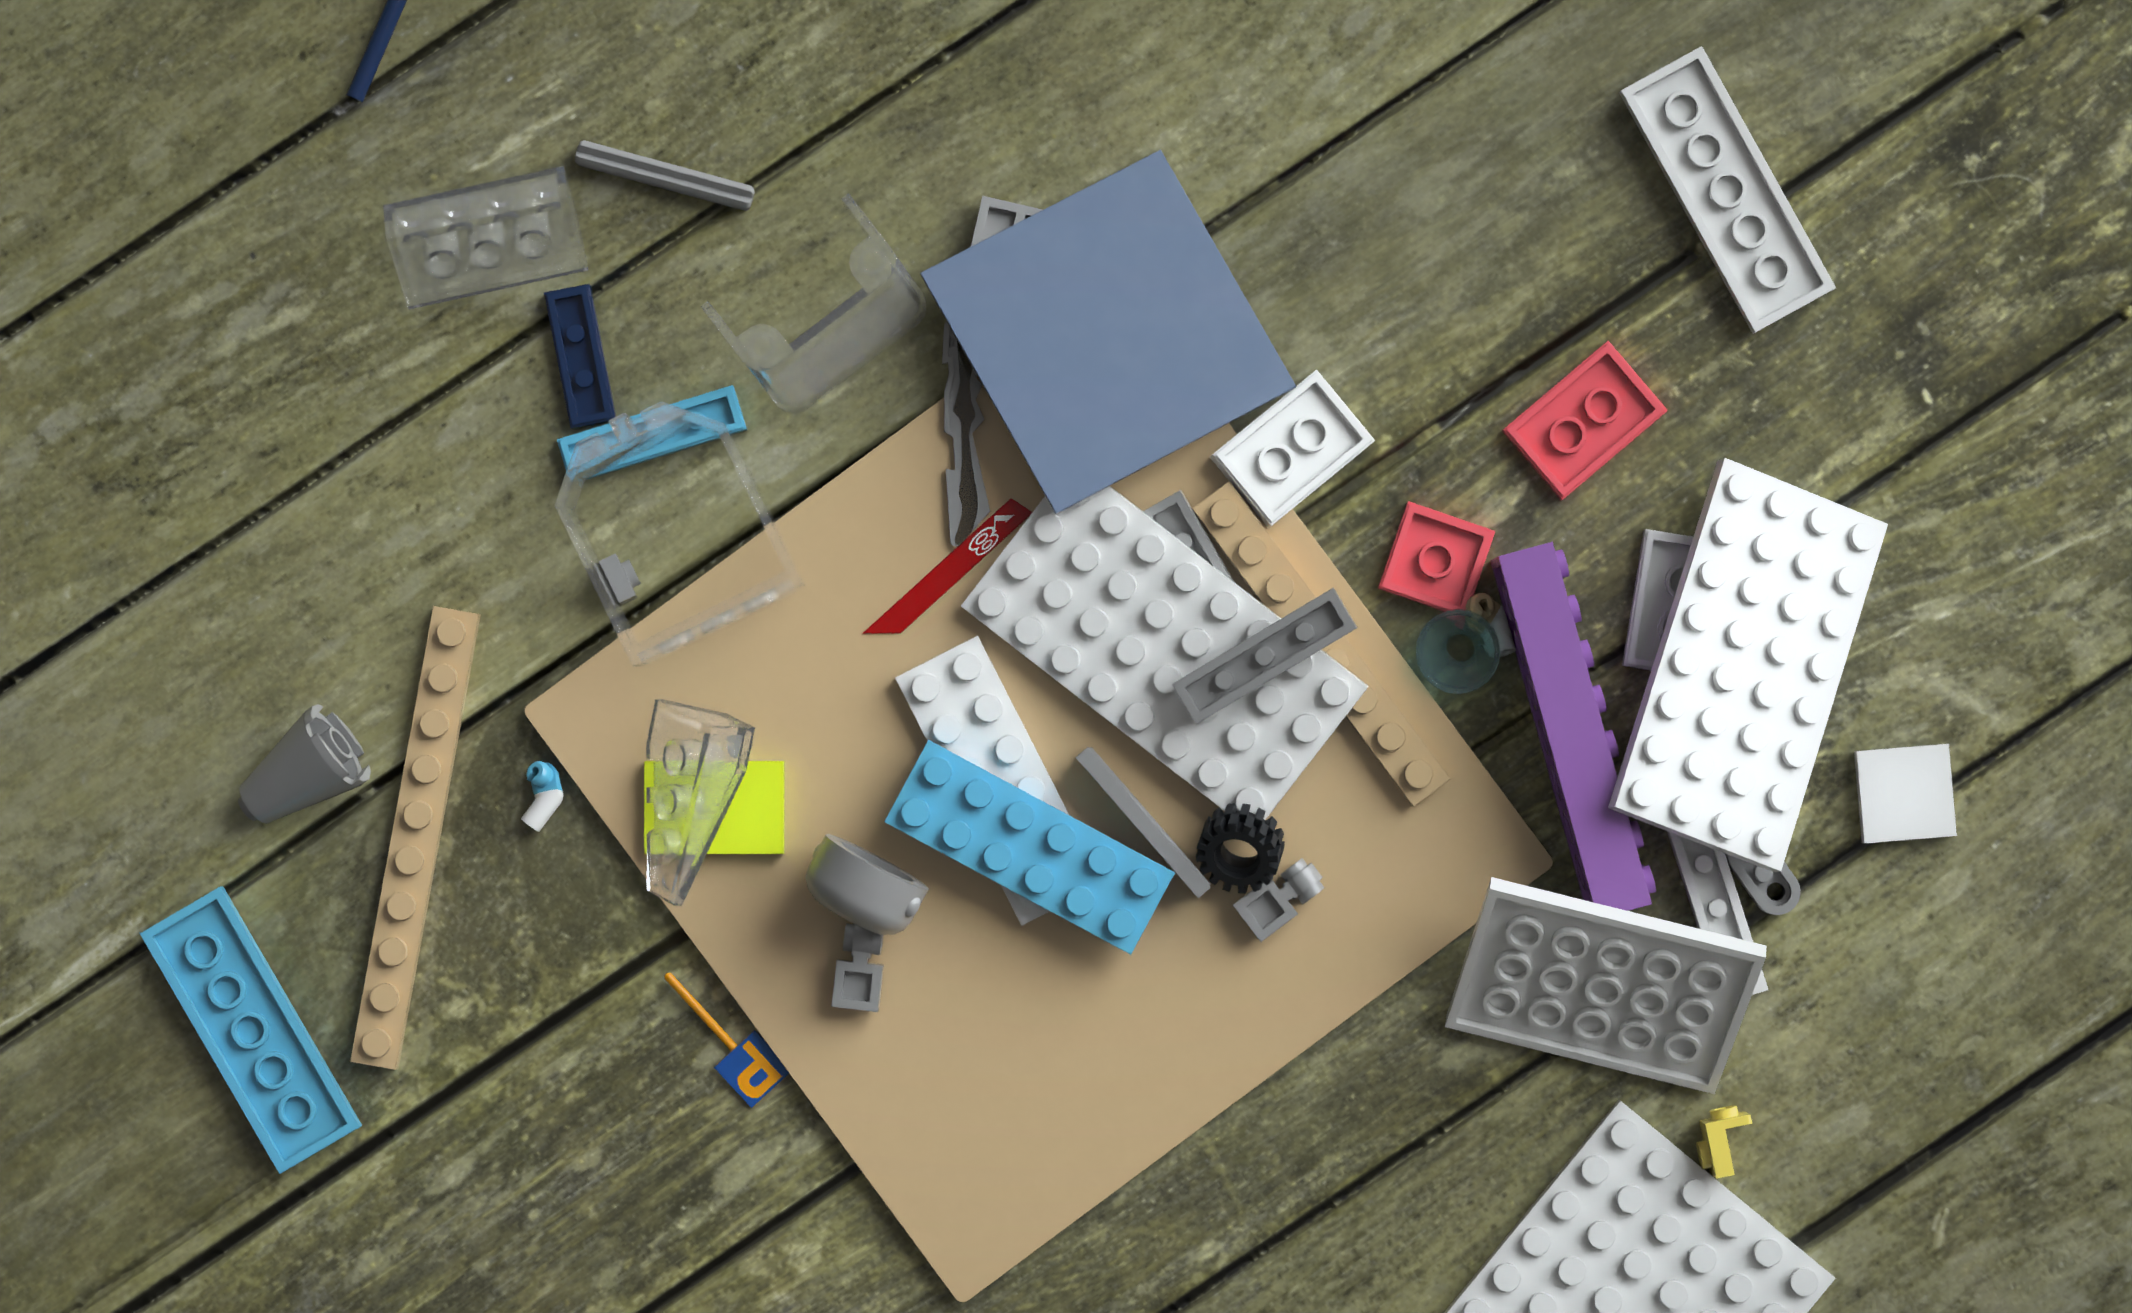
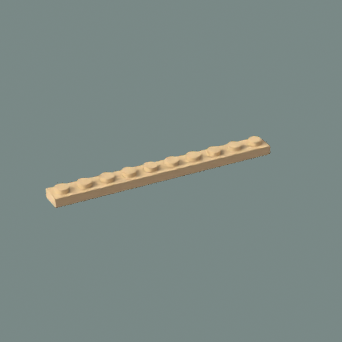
[350,606,481,1070]

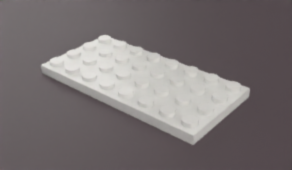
[1608,458,1888,872]
[961,486,1369,820]

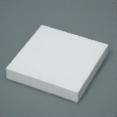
[1854,744,1957,843]

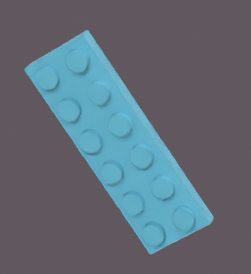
[884,740,1175,955]
[140,886,362,1174]

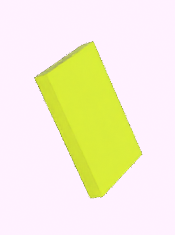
[644,761,785,854]

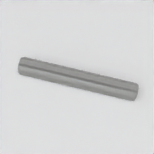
[575,140,755,211]

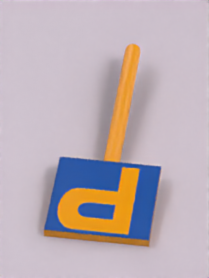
[664,972,789,1108]

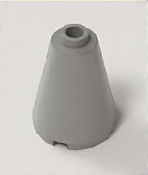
[238,704,371,824]

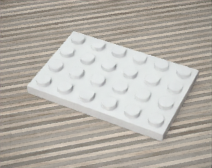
[1445,877,1767,1094]

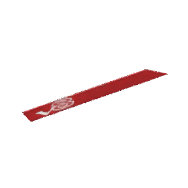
[862,498,1032,634]

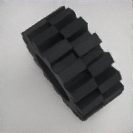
[1196,803,1285,894]

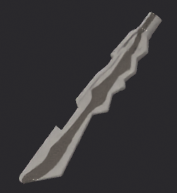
[942,322,990,547]

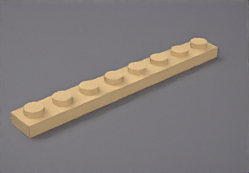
[1192,481,1451,807]

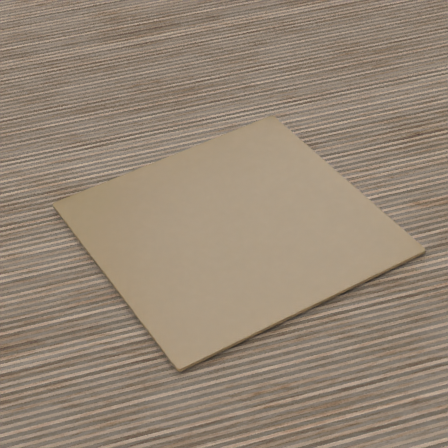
[525,376,1553,1302]

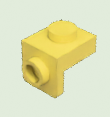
[1696,1105,1752,1179]

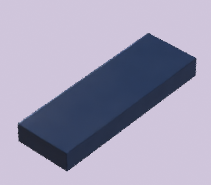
[544,284,617,429]

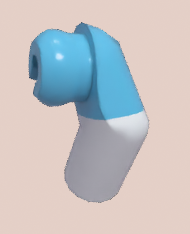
[521,761,564,832]

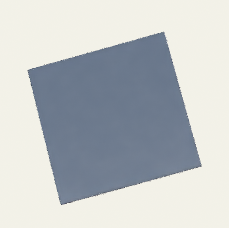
[920,150,1297,514]

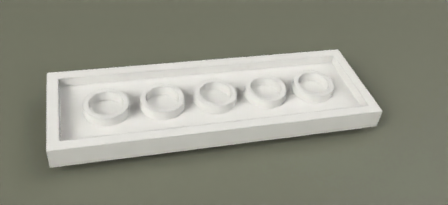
[1619,46,1836,334]
[895,636,1069,926]

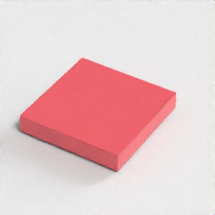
[1377,501,1495,619]

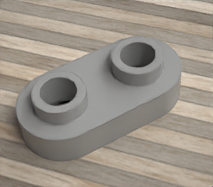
[1725,854,1801,915]

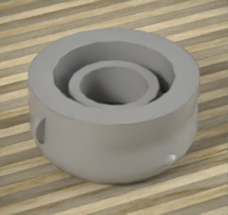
[805,834,929,935]

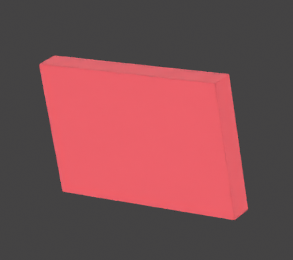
[1502,341,1668,501]

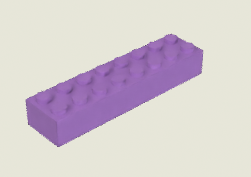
[1490,542,1656,911]

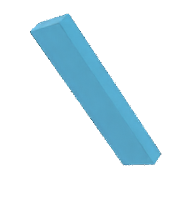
[556,385,747,484]

